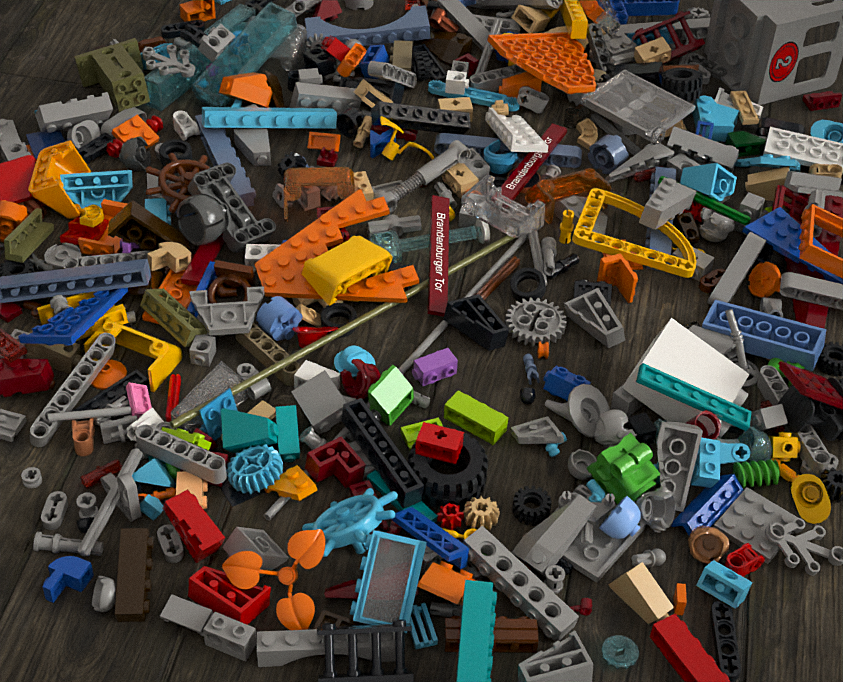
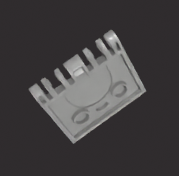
[550,484,646,583]

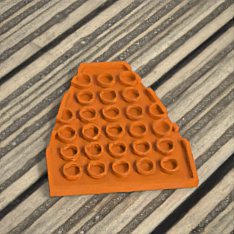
[487,32,596,94]

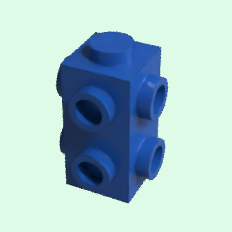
[543,366,591,402]

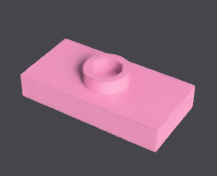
[126,382,152,418]

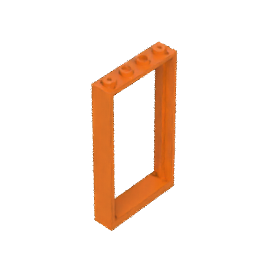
[798,204,843,278]

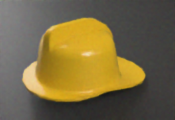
[791,474,831,524]

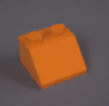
[417,560,477,605]

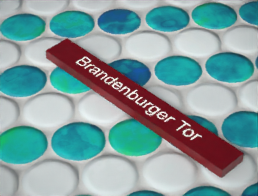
[492,123,567,208]
[428,195,450,317]

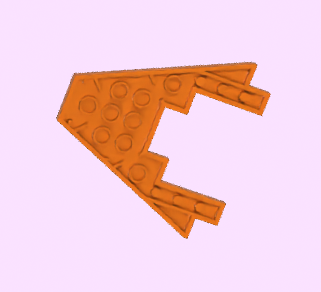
[254,189,419,303]

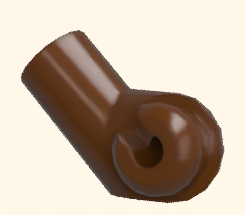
[215,284,237,298]

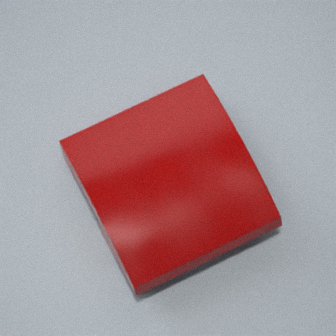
[60,217,109,245]

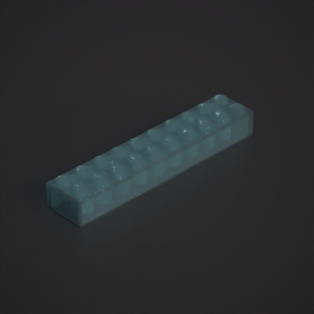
[144,4,256,111]

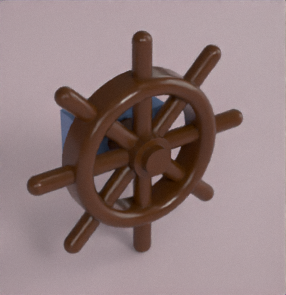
[145,153,210,217]

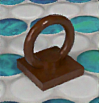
[207,260,256,304]

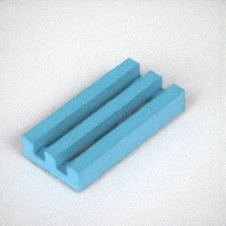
[409,603,438,649]

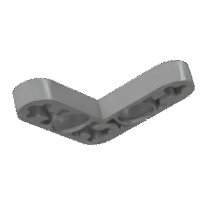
[100,472,141,522]

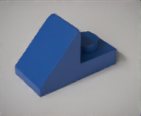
[370,128,396,158]

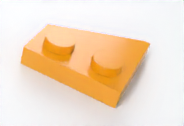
[264,465,318,501]

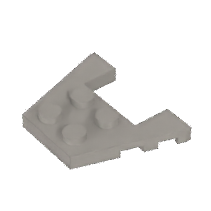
[189,286,264,336]

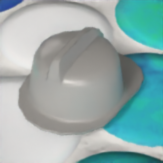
[65,120,101,150]

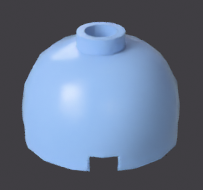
[599,496,641,539]

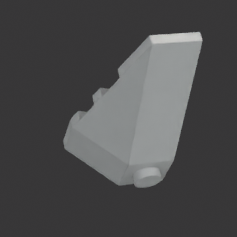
[603,143,674,184]
[656,422,703,512]
[512,495,597,577]

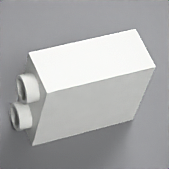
[622,318,749,438]

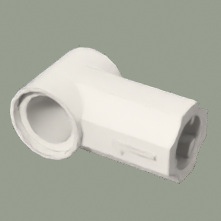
[127,407,164,441]

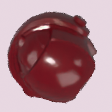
[340,359,381,400]

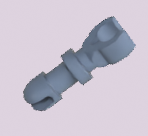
[523,354,540,385]

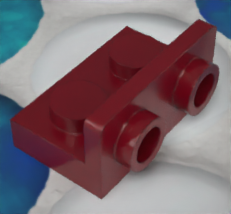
[802,91,842,111]

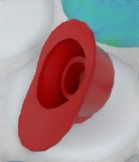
[292,326,338,348]

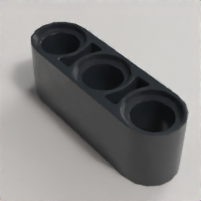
[756,117,805,137]

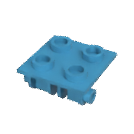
[199,388,238,441]

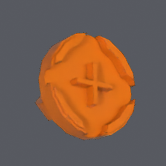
[748,262,781,298]

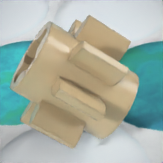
[491,100,509,116]

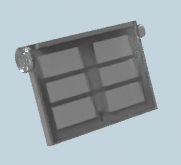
[580,70,695,144]

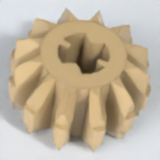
[463,496,500,531]

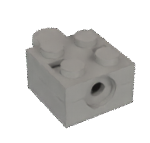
[589,30,638,68]

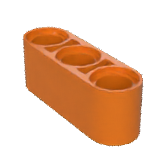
[337,43,366,77]

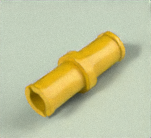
[559,210,574,244]

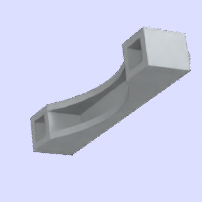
[257,629,396,667]

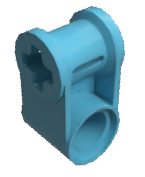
[720,443,750,464]

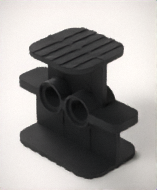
[778,378,843,441]

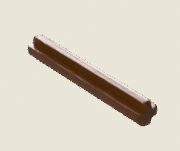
[475,256,520,300]

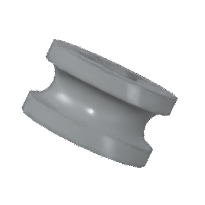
[21,467,42,488]

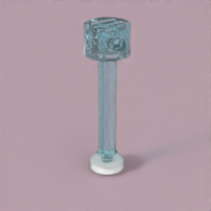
[370,217,490,264]

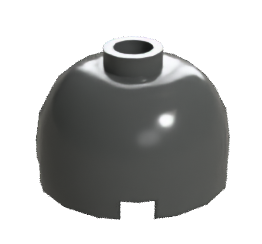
[119,136,151,171]

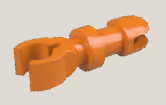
[138,487,176,500]

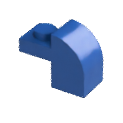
[43,556,94,603]

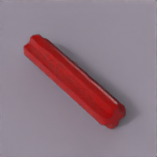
[165,374,181,422]

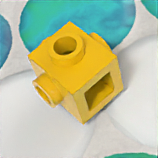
[768,432,801,462]

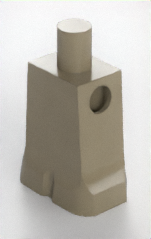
[26,330,83,374]

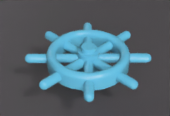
[302,488,398,557]

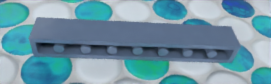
[195,115,256,207]
[645,166,676,271]
[0,259,151,303]

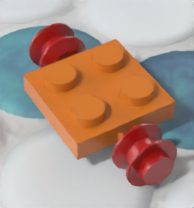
[107,115,163,158]

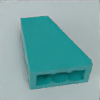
[275,405,300,462]
[221,408,279,454]

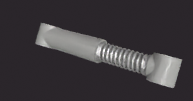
[374,140,471,213]

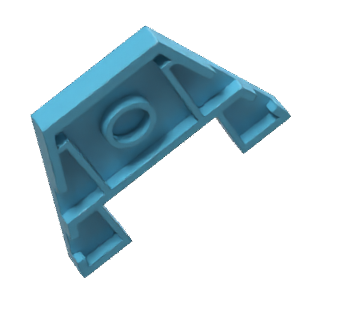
[735,154,801,172]

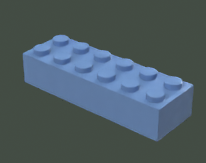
[702,300,826,371]

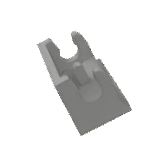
[160,594,214,636]

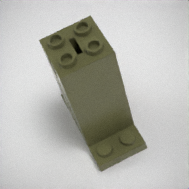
[74,38,150,112]

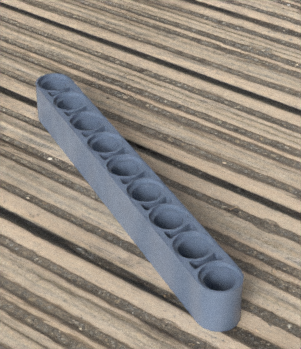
[434,133,582,168]

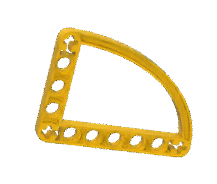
[572,188,696,278]

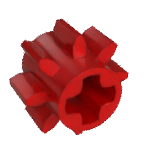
[437,503,464,530]

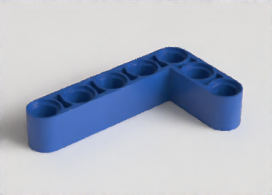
[608,0,680,25]

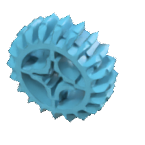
[226,444,283,494]

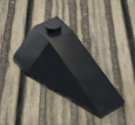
[339,76,405,109]

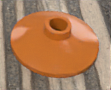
[87,360,127,390]

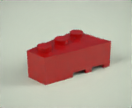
[162,489,225,563]
[188,566,271,625]

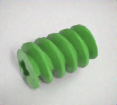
[733,459,780,488]

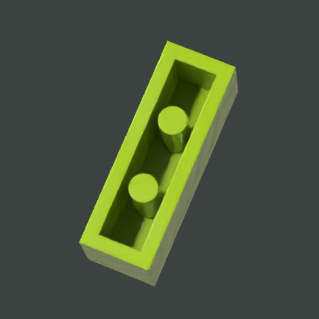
[444,390,508,445]

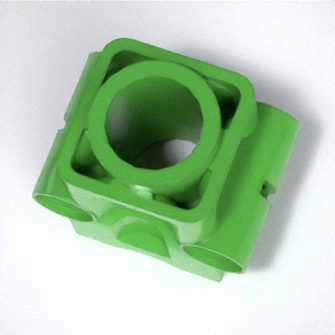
[587,433,661,505]

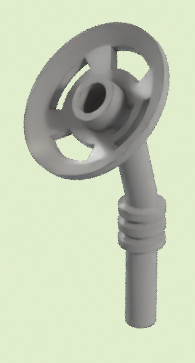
[725,309,760,388]

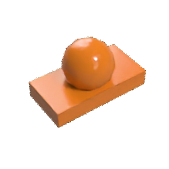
[307,132,341,152]

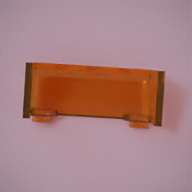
[284,167,355,221]
[525,168,611,224]

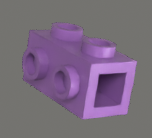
[412,348,458,386]

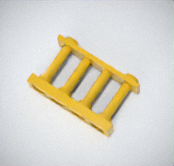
[37,291,128,341]

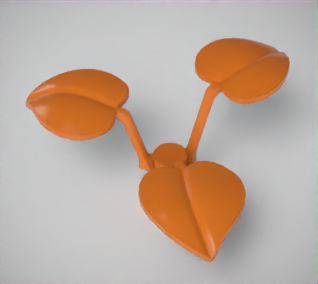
[222,529,325,630]

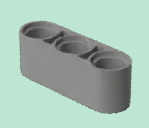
[101,107,147,139]

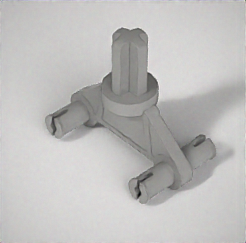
[558,491,615,545]

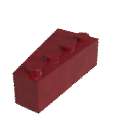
[0,358,55,397]

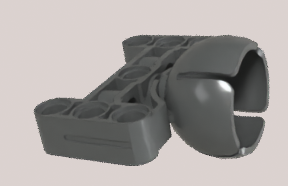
[177,162,276,253]

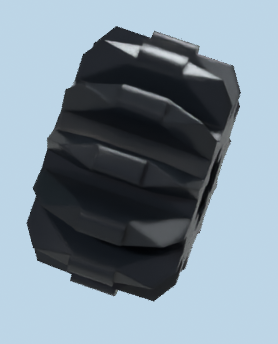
[278,152,307,182]
[819,467,843,503]

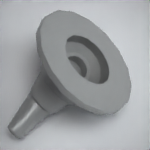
[545,384,610,438]

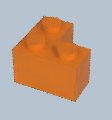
[179,0,216,22]

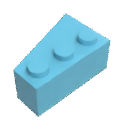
[692,95,734,142]

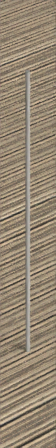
[264,207,552,521]

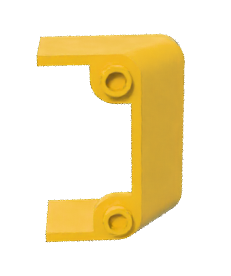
[84,322,182,392]

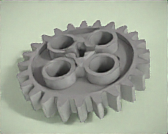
[505,297,567,346]

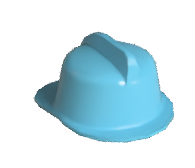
[810,120,843,143]
[334,345,375,377]

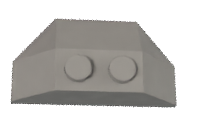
[548,195,608,243]

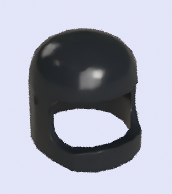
[336,107,364,138]

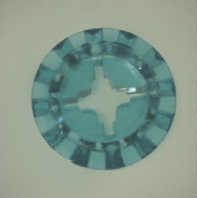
[602,635,639,670]

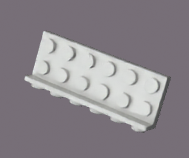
[485,107,548,153]
[764,127,843,174]

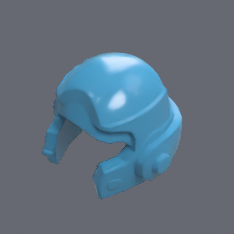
[484,139,518,174]

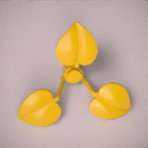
[380,116,434,161]

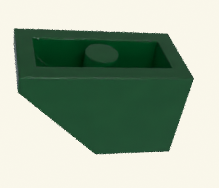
[725,131,766,157]

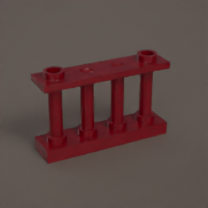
[632,11,705,64]

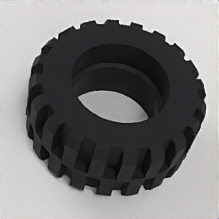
[408,433,488,508]

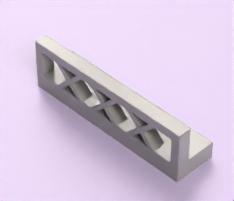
[784,171,843,198]

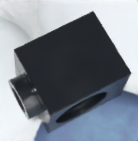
[626,413,657,445]

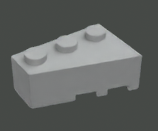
[564,288,625,348]
[518,630,593,682]

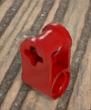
[724,543,765,577]

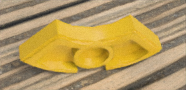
[79,204,104,227]

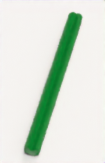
[658,176,751,225]

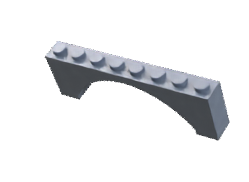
[305,5,430,47]

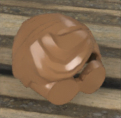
[688,525,730,564]

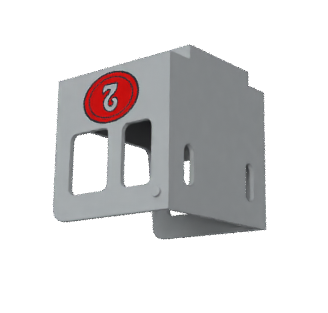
[704,0,843,105]

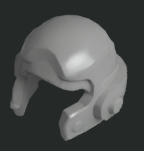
[699,207,735,242]
[594,409,637,445]
[636,486,676,533]

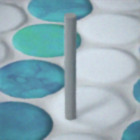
[47,406,131,422]

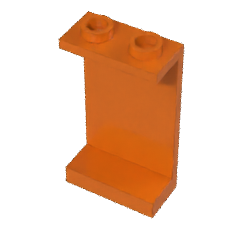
[78,199,127,256]

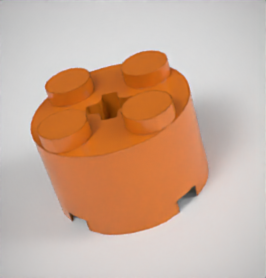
[0,200,29,243]

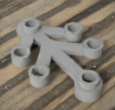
[142,44,195,77]
[765,518,843,576]

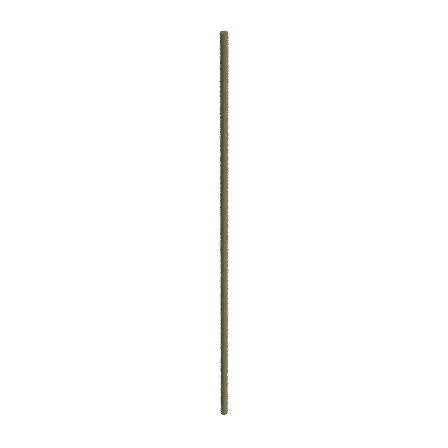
[170,230,521,429]

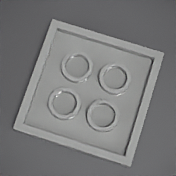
[714,487,800,564]

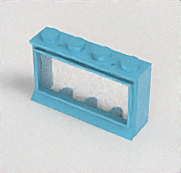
[350,530,427,633]

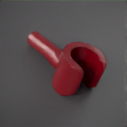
[569,598,593,616]

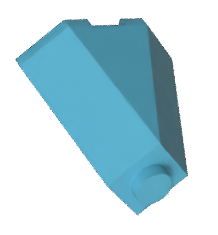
[680,163,737,202]

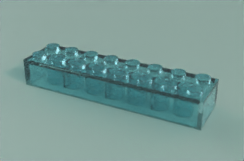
[192,2,297,107]

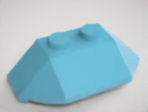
[60,170,133,209]

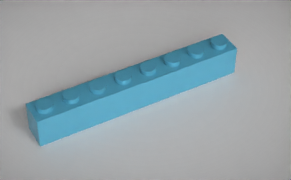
[202,107,337,129]

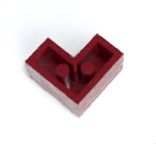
[305,436,366,488]

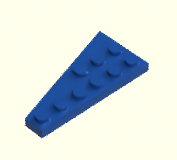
[742,207,843,284]
[18,288,128,346]

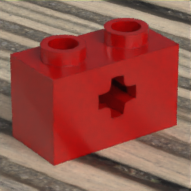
[321,35,350,62]
[415,422,464,464]

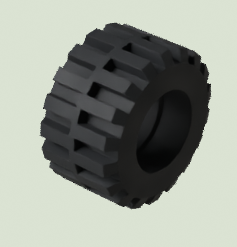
[661,68,703,101]

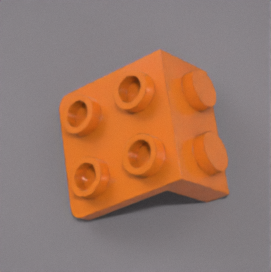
[597,253,638,303]

